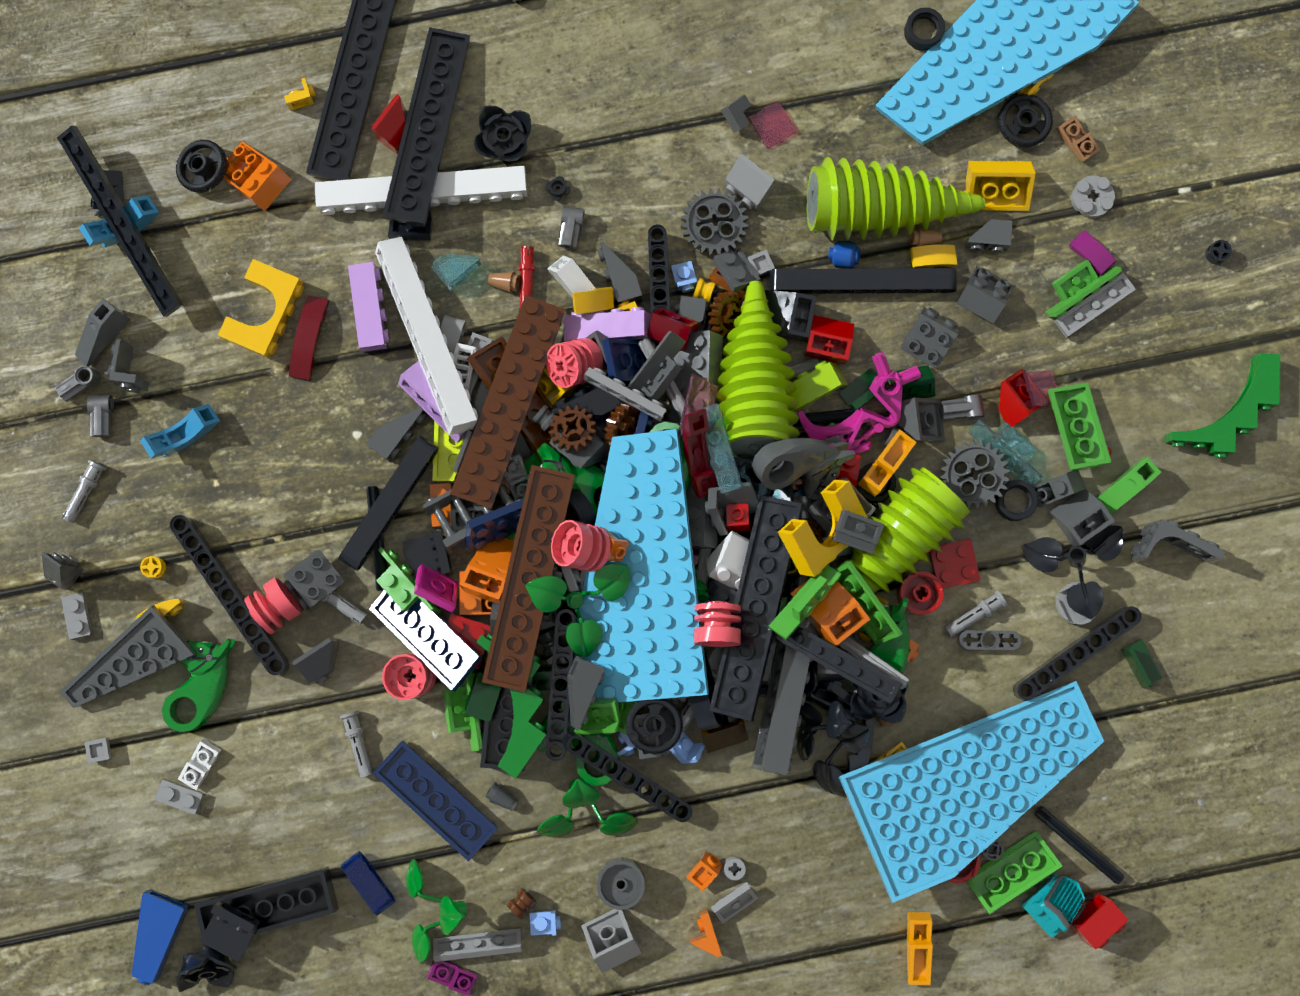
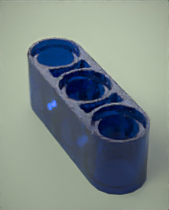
[341,851,396,916]

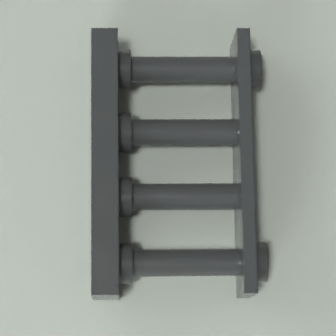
[423,484,520,555]

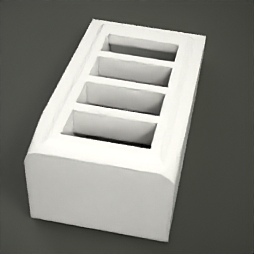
[454,343,478,391]

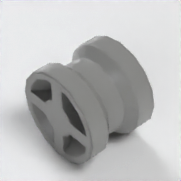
[723,856,746,880]

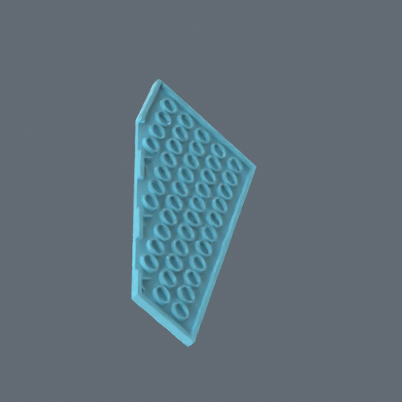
[875,0,1139,146]
[574,429,709,702]
[839,681,1104,903]

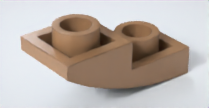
[1056,116,1100,162]

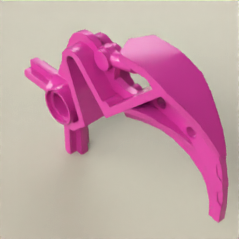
[797,352,921,455]

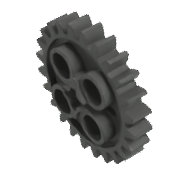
[681,188,749,257]
[940,440,1011,509]

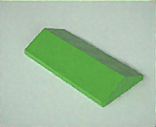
[1048,383,1111,471]
[833,561,903,645]
[967,831,1063,915]

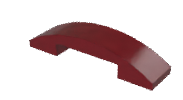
[289,295,329,381]
[683,408,717,498]

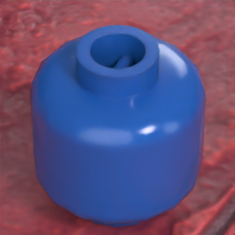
[829,241,860,269]

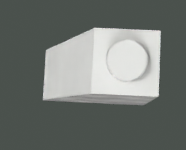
[547,256,596,298]

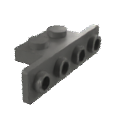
[619,331,686,409]

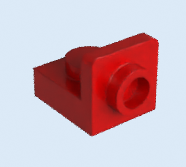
[726,504,751,532]

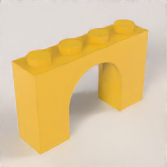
[218,259,304,359]
[778,480,868,577]

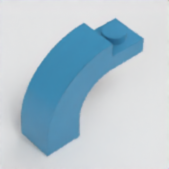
[79,195,159,248]
[140,404,220,459]

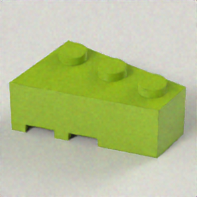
[789,361,848,413]

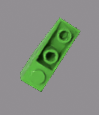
[1097,456,1162,514]

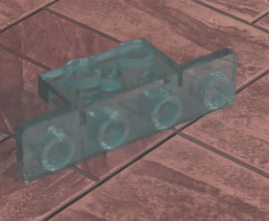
[698,403,742,494]
[968,419,1043,487]

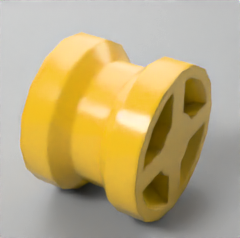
[693,278,716,303]
[140,556,167,578]

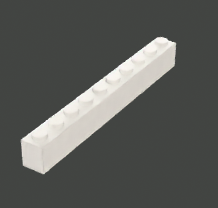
[315,166,528,215]
[375,237,478,436]

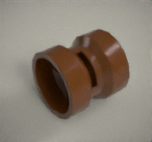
[506,888,537,920]

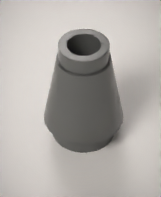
[485,782,519,811]

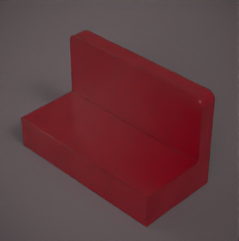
[647,308,699,350]

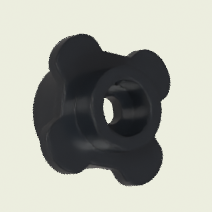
[546,176,570,201]

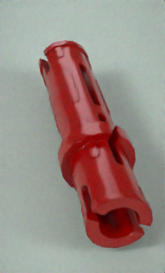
[518,246,535,310]

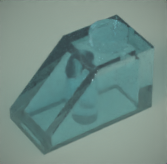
[431,254,481,291]

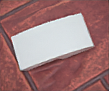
[178,739,222,790]

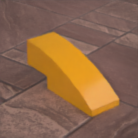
[858,429,916,497]
[907,912,933,985]

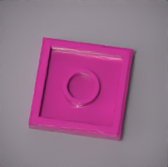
[414,564,458,612]

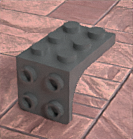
[1131,519,1225,562]

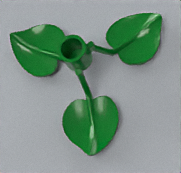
[525,564,630,657]
[536,779,638,837]
[406,858,467,964]

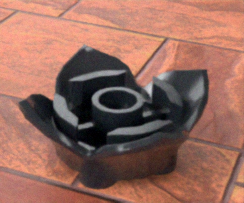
[474,105,531,161]
[850,671,908,723]
[176,946,238,992]

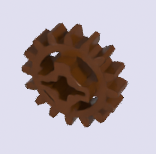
[708,292,744,338]
[604,403,639,447]
[549,405,596,453]

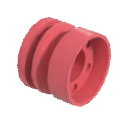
[546,338,604,388]
[551,520,611,572]
[244,577,302,635]
[694,601,741,647]
[382,653,437,700]

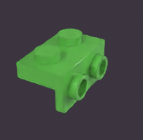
[574,698,622,736]

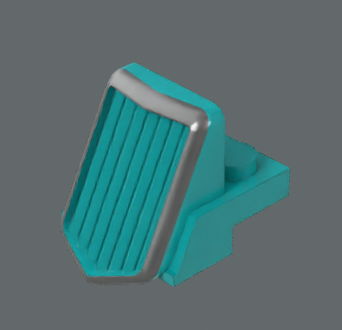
[1021,873,1086,938]

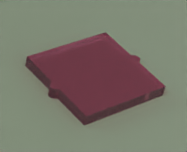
[749,101,797,149]
[1023,370,1058,407]

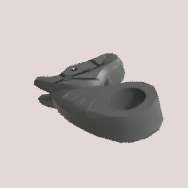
[752,438,855,500]

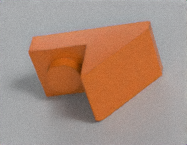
[690,910,722,957]

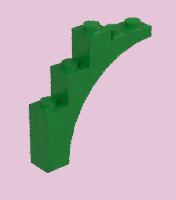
[1165,353,1281,459]
[476,634,547,779]

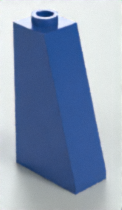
[132,889,190,985]

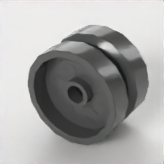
[597,857,645,910]

